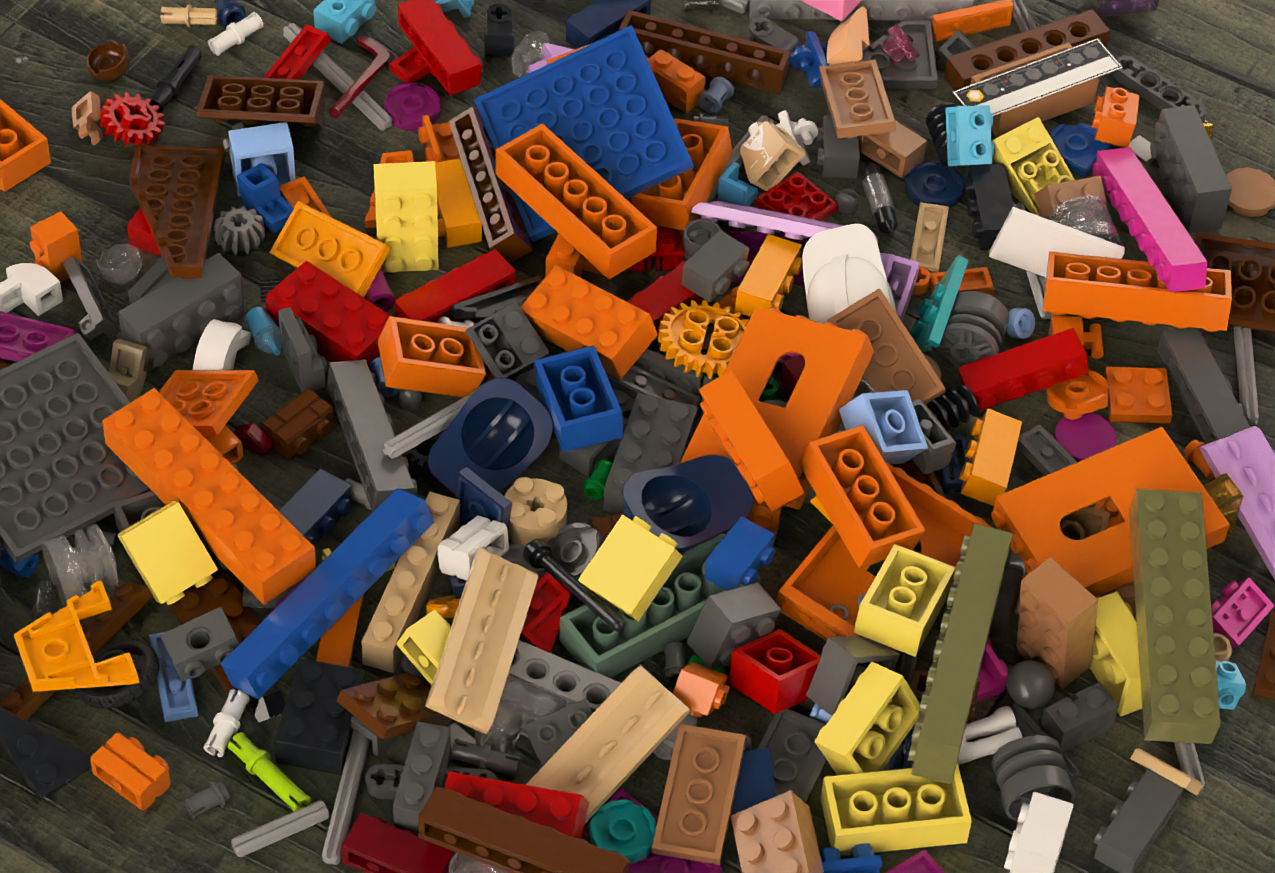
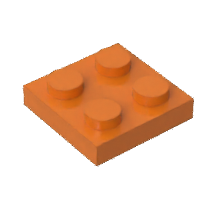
[1104,367,1173,423]

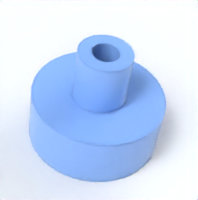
[1006,308,1035,339]

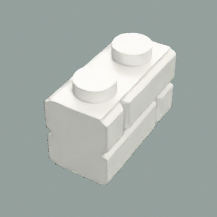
[437,515,509,580]

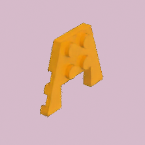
[13,580,140,692]

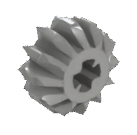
[214,205,265,256]

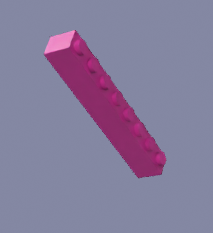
[1092,147,1207,292]

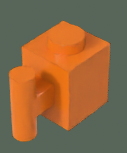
[1048,315,1104,359]

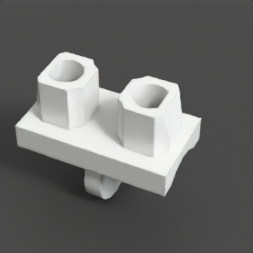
[777,110,818,166]

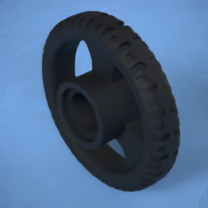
[76,639,160,709]

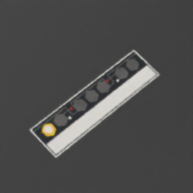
[953,38,1122,116]

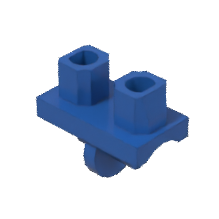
[790,31,830,88]
[820,843,882,873]

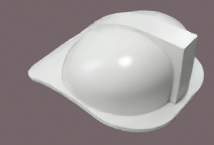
[802,224,896,324]

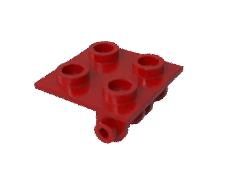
[628,228,684,272]

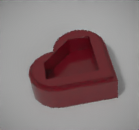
[234,423,273,456]

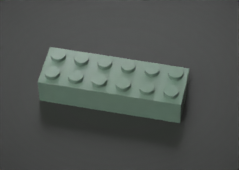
[559,533,760,678]

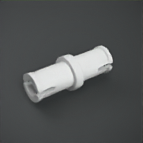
[208,12,264,56]
[203,689,250,757]

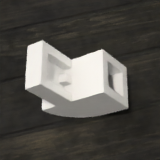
[0,263,63,316]
[192,319,251,370]

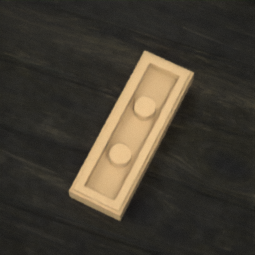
[910,202,949,273]

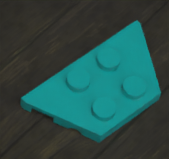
[910,255,969,353]

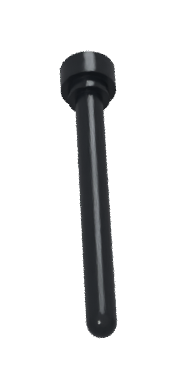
[523,539,625,631]

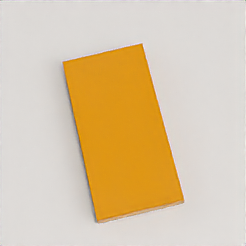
[269,201,391,298]

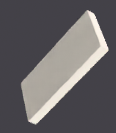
[989,207,1125,277]

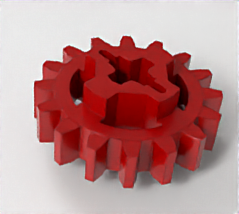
[100,92,165,147]

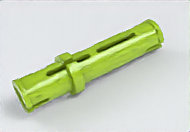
[227,732,311,812]

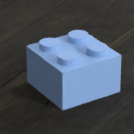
[228,122,295,197]
[839,390,928,464]

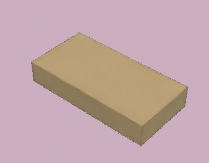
[1130,748,1203,796]

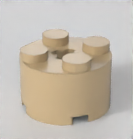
[504,477,567,546]

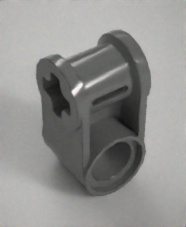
[747,17,801,54]

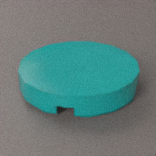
[588,800,656,864]

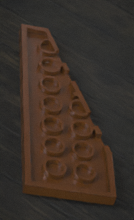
[129,145,225,279]

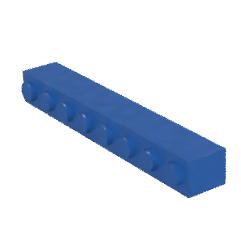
[221,488,434,700]

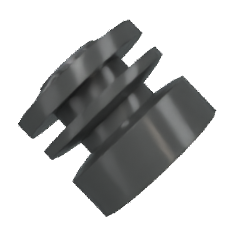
[936,291,1010,369]
[991,735,1075,822]

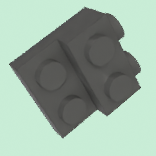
[278,307,328,393]

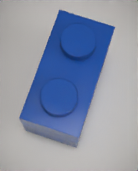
[705,516,776,591]

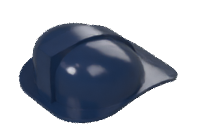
[428,378,553,496]
[622,455,753,553]

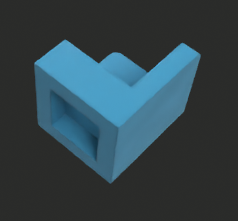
[718,162,758,206]

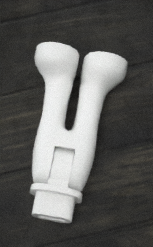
[903,706,1022,765]

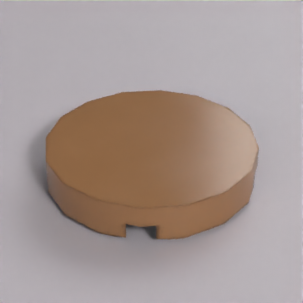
[1226,168,1275,217]

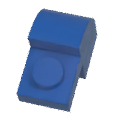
[237,163,294,233]

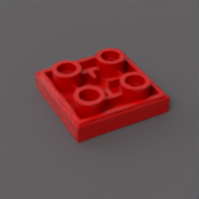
[755,171,838,221]

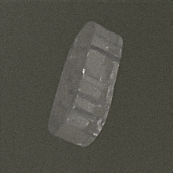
[511,31,550,76]

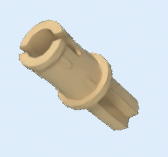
[161,5,218,27]

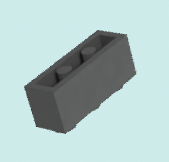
[393,721,451,833]
[1093,769,1184,873]

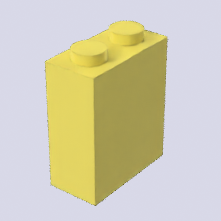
[117,501,218,605]
[578,514,683,622]

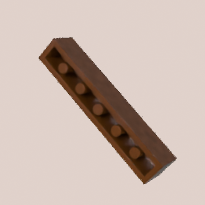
[418,786,630,873]

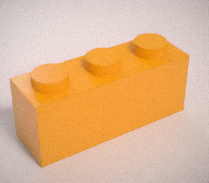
[435,158,482,248]
[734,234,803,317]
[959,408,1022,506]

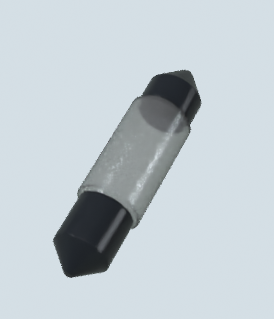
[861,163,899,234]

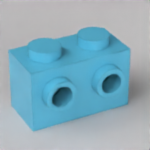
[314,0,376,44]
[946,105,994,166]

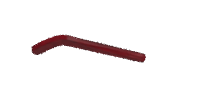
[329,35,390,118]

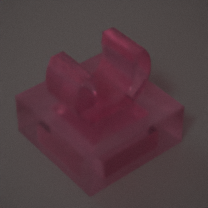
[882,24,920,63]

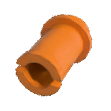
[1183,440,1215,479]

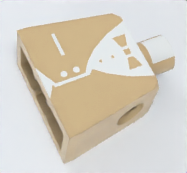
[740,121,806,191]

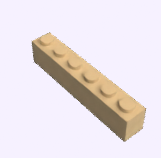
[362,492,460,673]

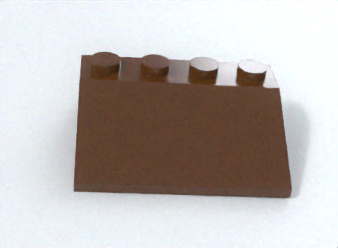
[196,75,324,127]
[1195,232,1275,333]

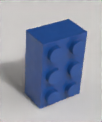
[534,346,623,452]

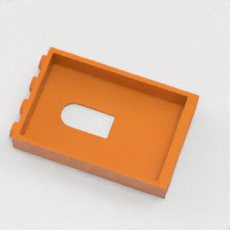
[679,307,874,510]
[991,427,1230,597]
[776,462,993,654]

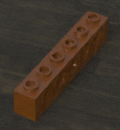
[944,9,1110,91]
[619,10,791,95]
[449,106,532,264]

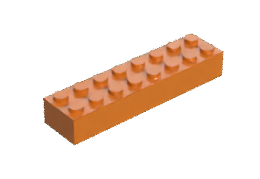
[102,388,316,605]

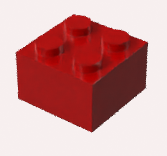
[729,629,821,714]

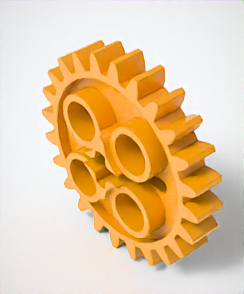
[657,300,749,379]

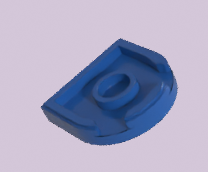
[1049,122,1115,179]

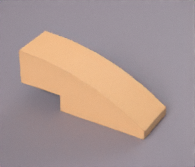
[827,6,869,65]

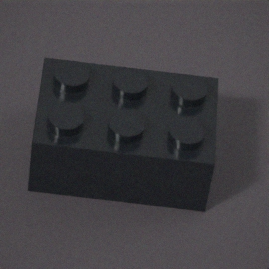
[274,658,366,775]

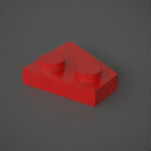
[520,572,571,653]

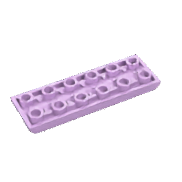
[692,200,878,243]
[1199,426,1275,580]

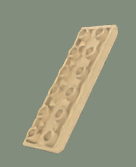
[425,547,539,734]
[526,666,691,825]

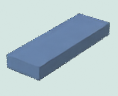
[149,632,198,722]

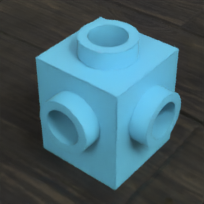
[1216,661,1246,710]

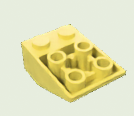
[987,117,1075,215]

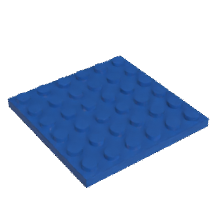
[474,25,694,242]

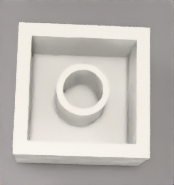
[1004,792,1074,873]

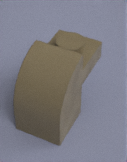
[108,338,147,402]

